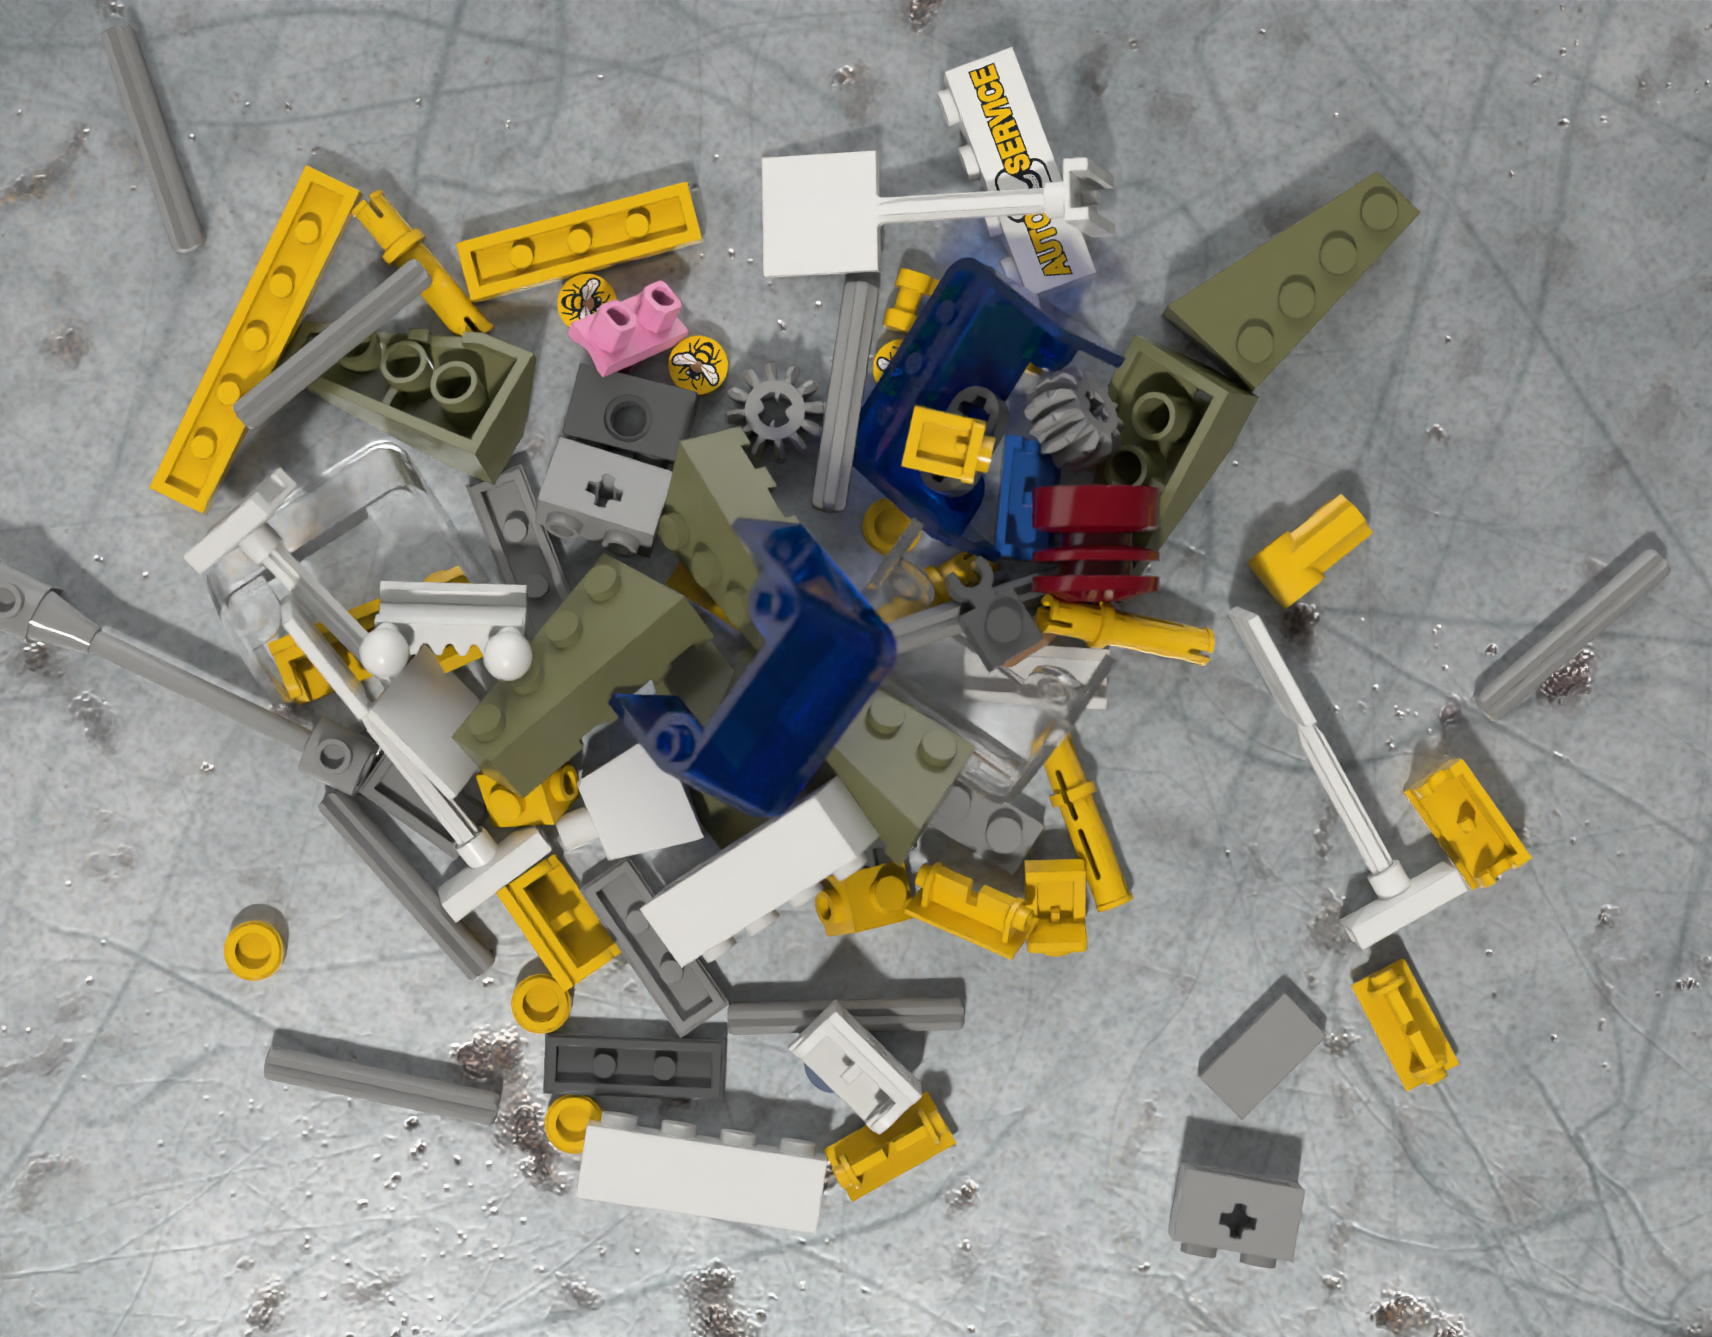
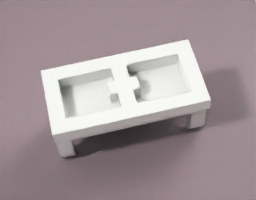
[789,999,922,1135]

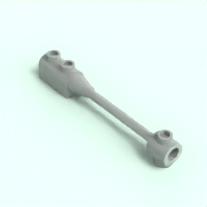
[0,560,379,797]

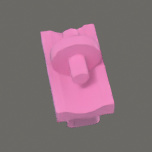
[567,280,689,377]

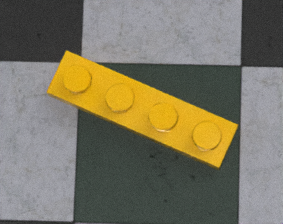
[456,181,703,304]

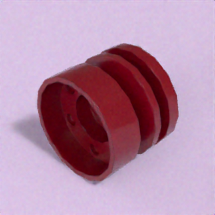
[1032,485,1160,602]

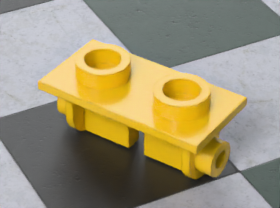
[904,862,1039,960]
[1350,958,1459,1092]
[823,1091,957,1202]

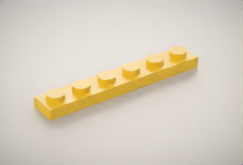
[149,165,363,515]

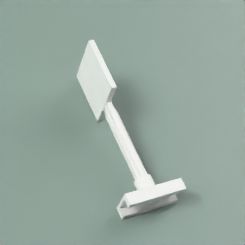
[762,150,1115,278]
[183,467,481,801]
[280,593,552,923]
[1227,606,1468,950]

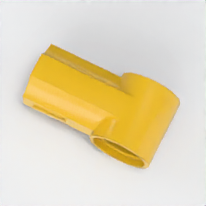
[1246,493,1373,610]

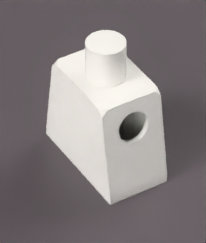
[555,731,706,860]

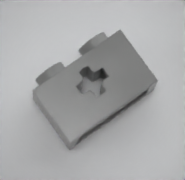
[535,437,672,559]
[1168,1162,1305,1269]

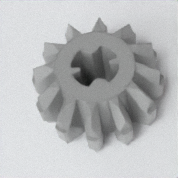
[724,361,826,464]
[1024,365,1125,473]

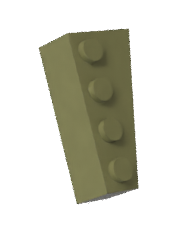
[1162,171,1421,392]
[658,426,862,688]
[451,553,714,798]
[724,643,976,867]

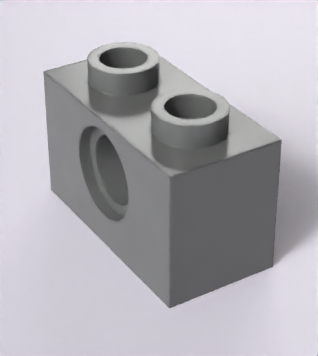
[562,363,699,470]

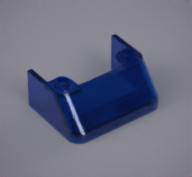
[853,257,1126,563]
[607,517,897,817]

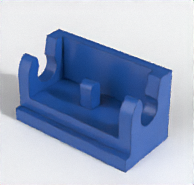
[992,434,1061,564]

